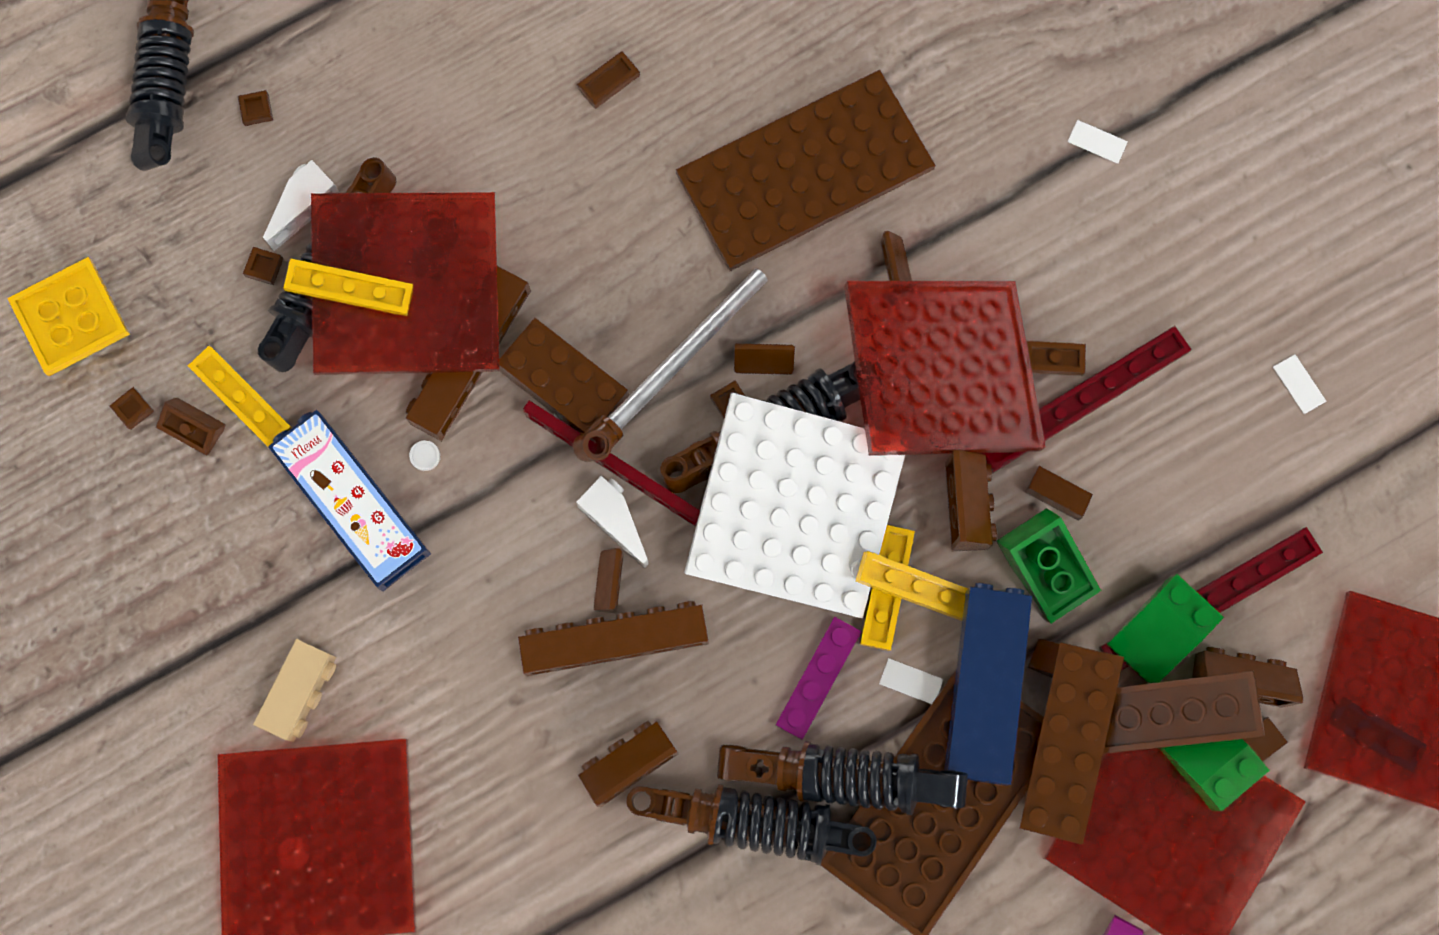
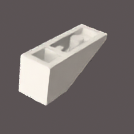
[263,160,341,251]
[576,476,649,568]

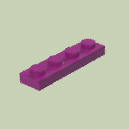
[775,617,862,740]

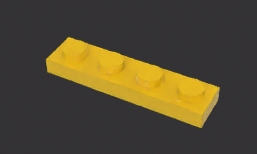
[283,258,414,316]
[187,345,292,447]
[860,525,915,651]
[855,551,968,621]

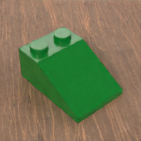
[996,508,1102,624]
[1106,574,1224,683]
[1159,739,1270,811]

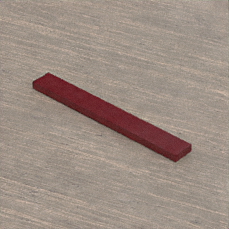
[976,326,1192,474]
[523,400,700,527]
[1099,527,1323,671]

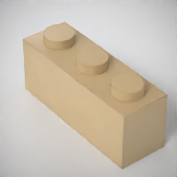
[253,639,336,742]

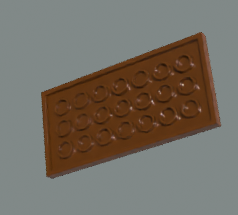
[676,70,936,271]
[820,668,1044,935]

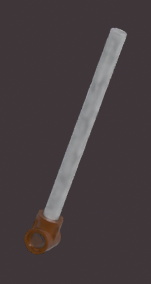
[573,269,767,462]

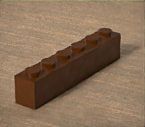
[406,266,531,442]
[518,601,709,676]

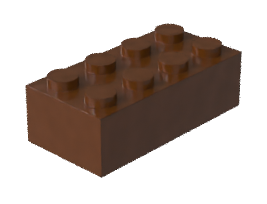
[496,318,629,442]

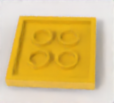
[7,257,130,376]

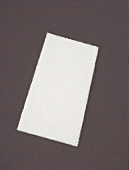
[1068,120,1128,164]
[1273,354,1326,414]
[879,658,943,704]

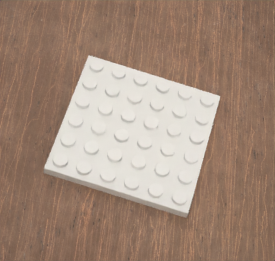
[684,393,909,619]

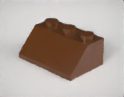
[945,450,997,552]
[1192,647,1303,708]
[578,720,678,807]

